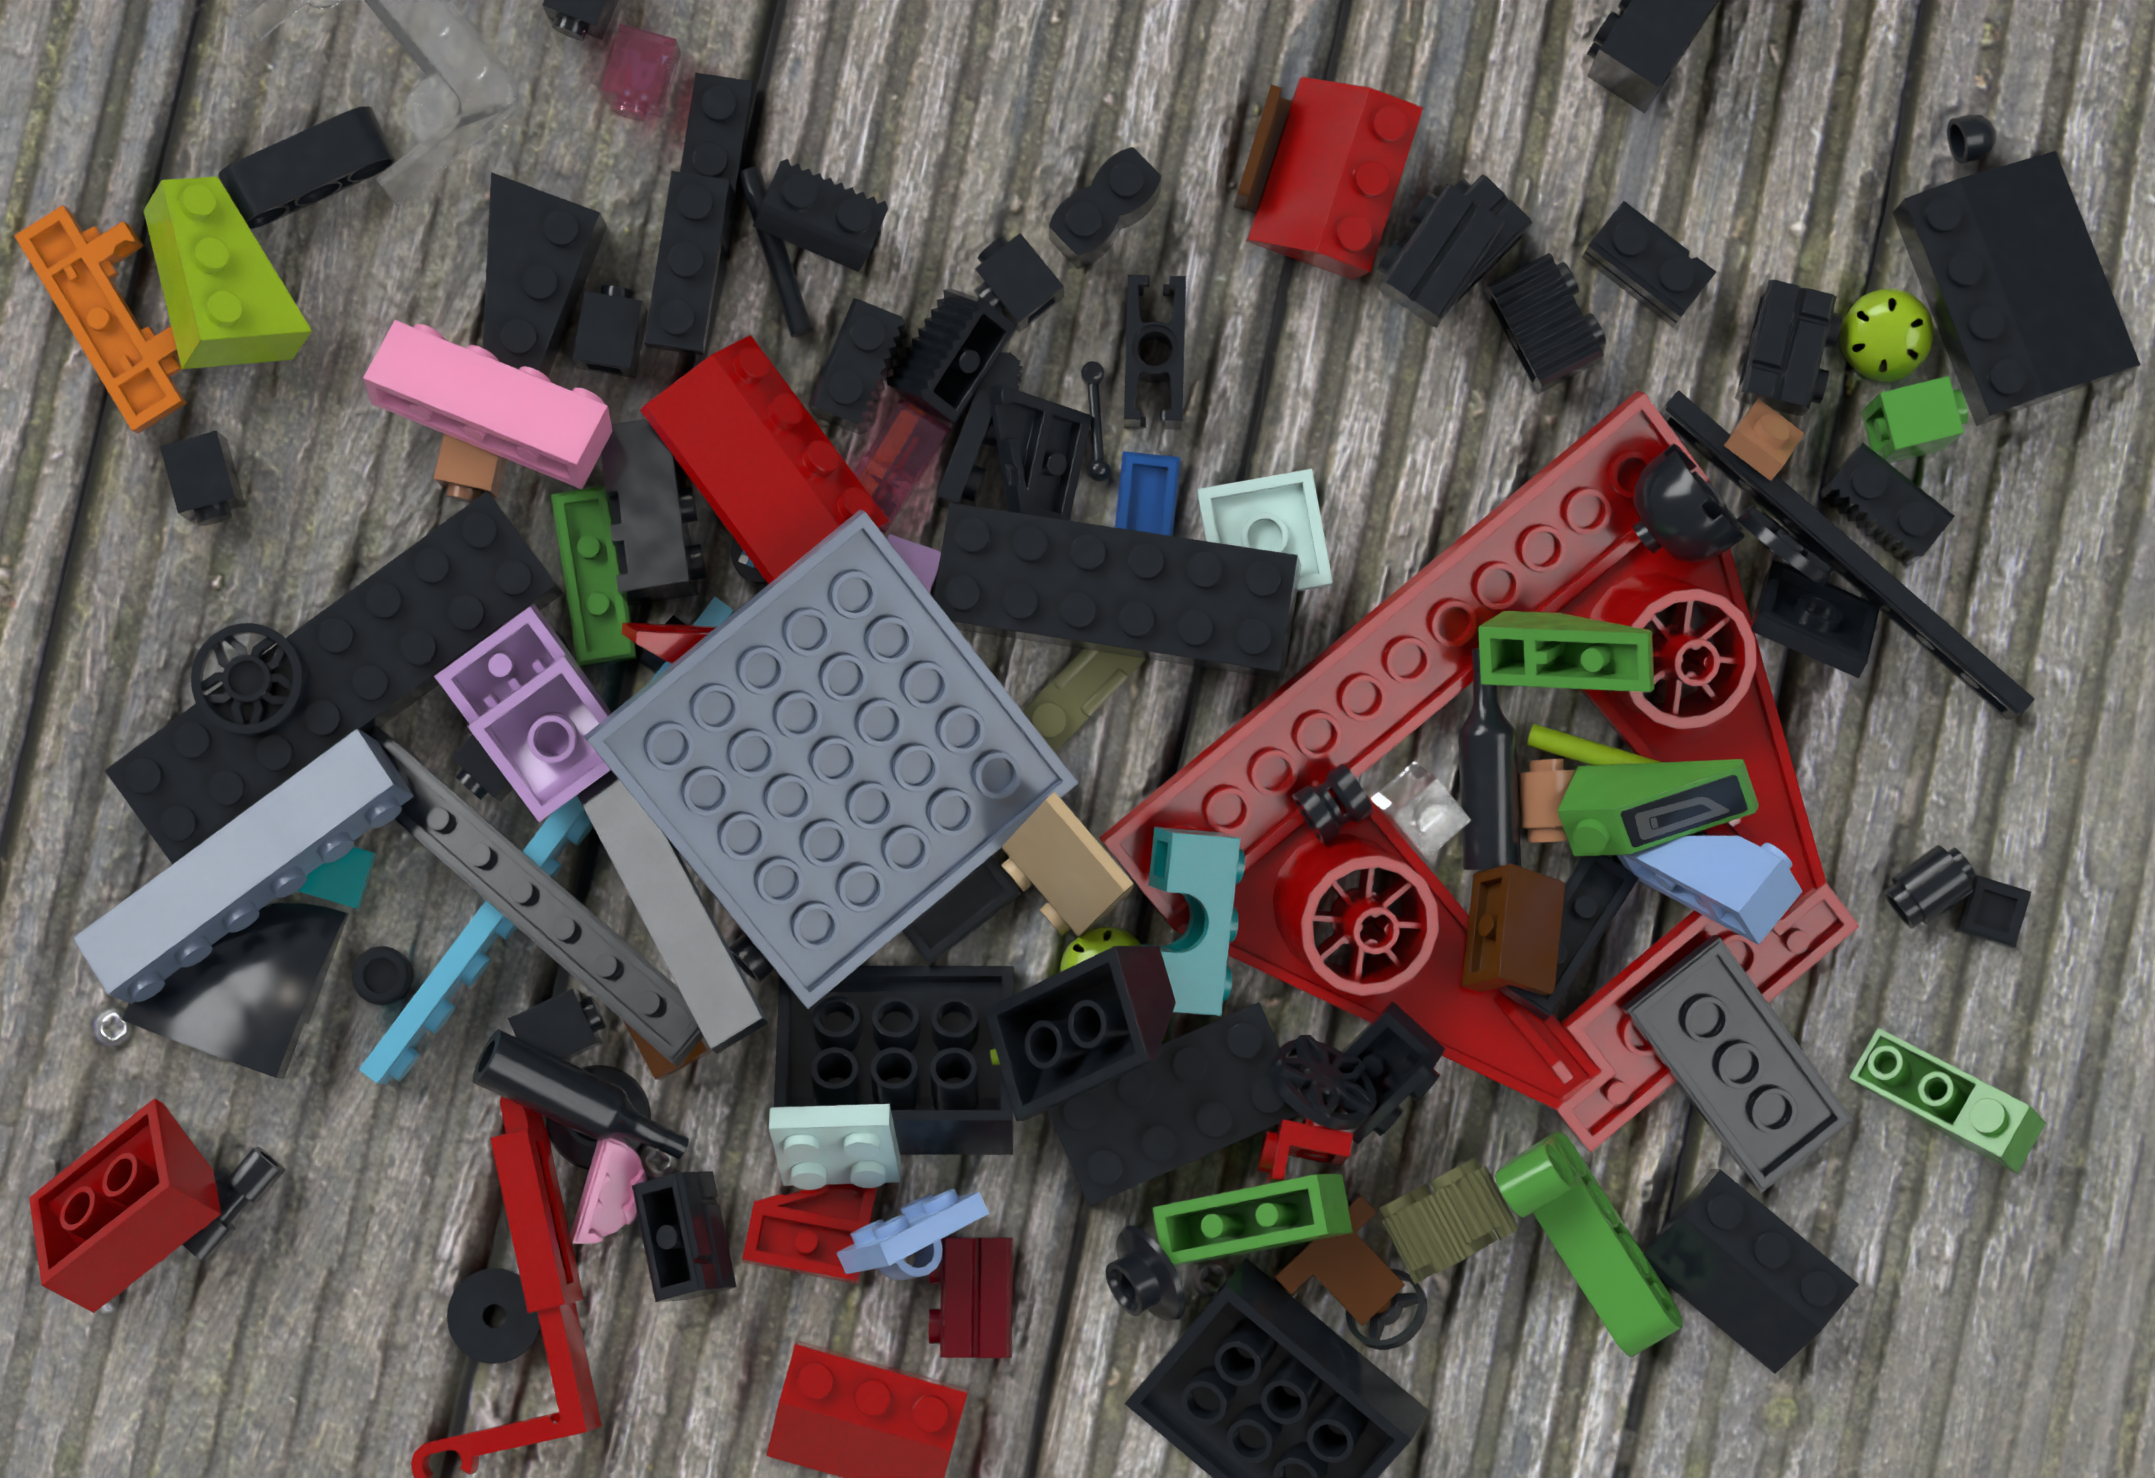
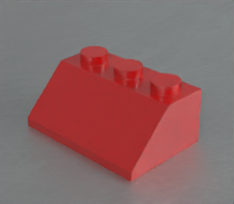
[1246,77,1424,280]
[29,1098,221,1313]
[766,1341,969,1478]

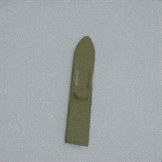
[1022,649,1146,753]

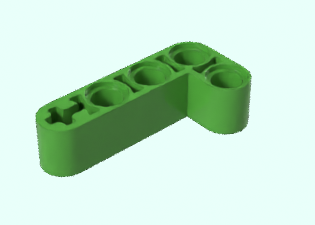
[1495,1131,1683,1357]

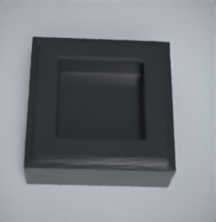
[1955,874,2032,949]

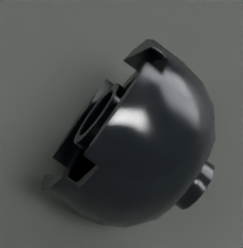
[1632,443,1745,563]

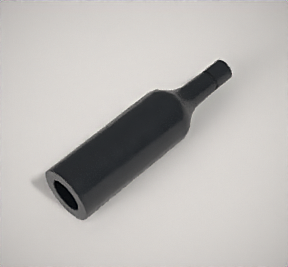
[1458,648,1521,870]
[473,1029,689,1159]

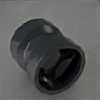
[1292,764,1374,844]

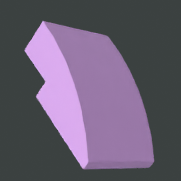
[434,603,612,822]

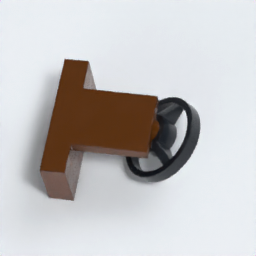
[1272,1194,1427,1350]

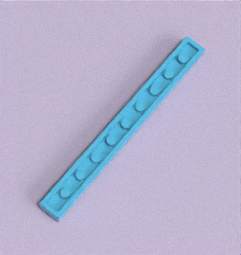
[358,597,735,1085]

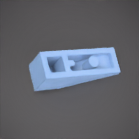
[1617,836,1803,945]

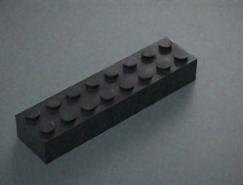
[104,491,564,864]

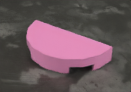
[570,1137,647,1244]

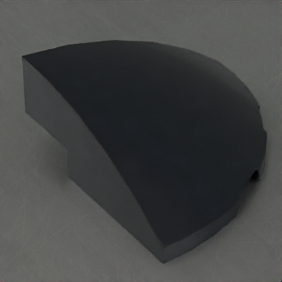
[121,903,349,1079]

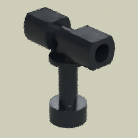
[182,1147,286,1261]

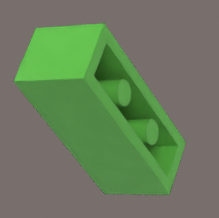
[1152,1174,1353,1266]

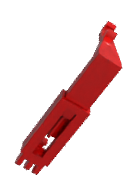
[411,1096,602,1478]

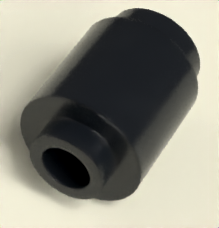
[1884,845,1975,929]

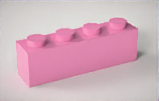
[363,320,613,489]

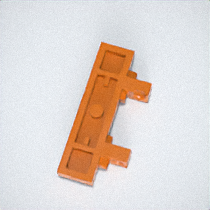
[14,205,187,434]

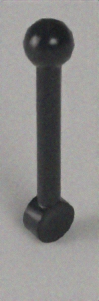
[1081,361,1111,482]

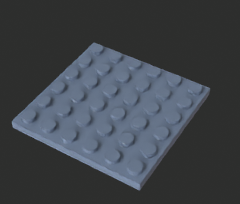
[584,509,1078,1009]

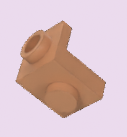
[1724,398,1805,481]

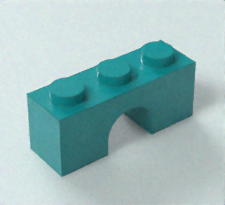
[1142,827,1245,1016]

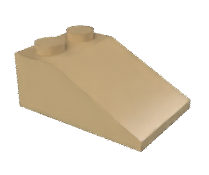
[1001,792,1134,937]

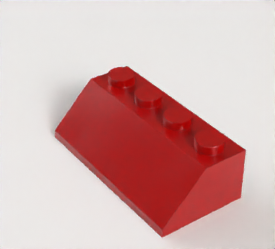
[640,335,889,584]

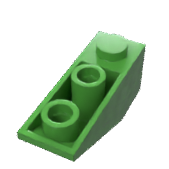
[1849,1028,2046,1174]

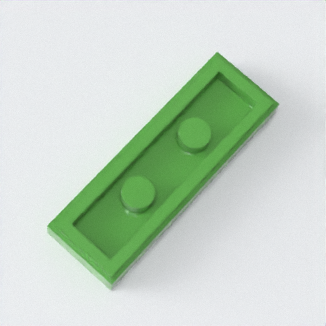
[551,486,637,668]

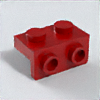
[1257,1118,1354,1184]

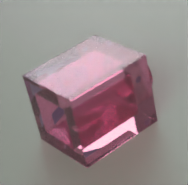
[601,24,681,121]

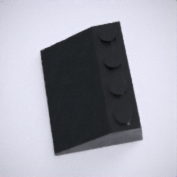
[1892,151,2141,427]
[774,966,1014,1155]
[1124,1258,1429,1478]

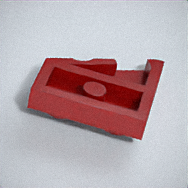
[742,1184,878,1284]

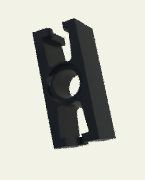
[1123,275,1186,430]

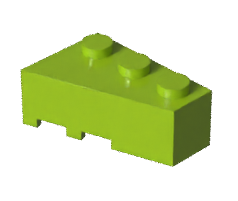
[143,176,312,369]

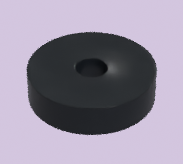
[447,1268,541,1364]

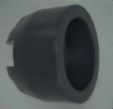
[1947,114,1996,164]
[729,934,774,983]

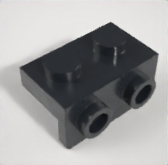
[1341,1001,1445,1144]

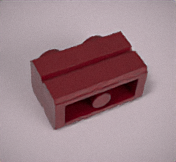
[928,1237,1013,1358]

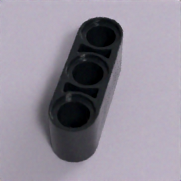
[218,106,395,229]

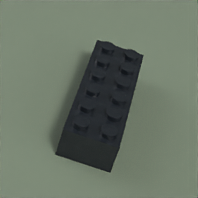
[933,503,1301,680]

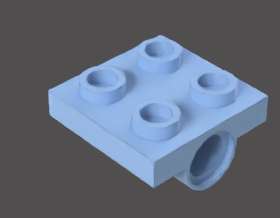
[837,1189,989,1280]

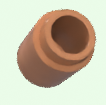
[1518,759,1576,843]

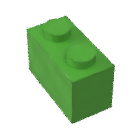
[1861,376,1968,464]

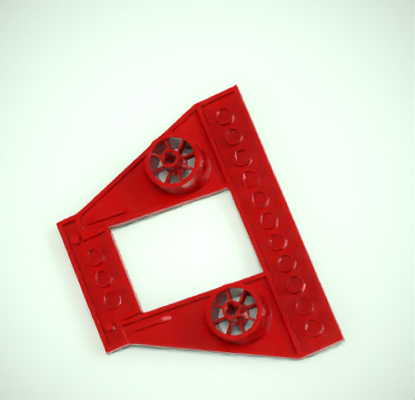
[1099,391,1860,1153]

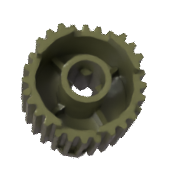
[1379,1157,1520,1284]

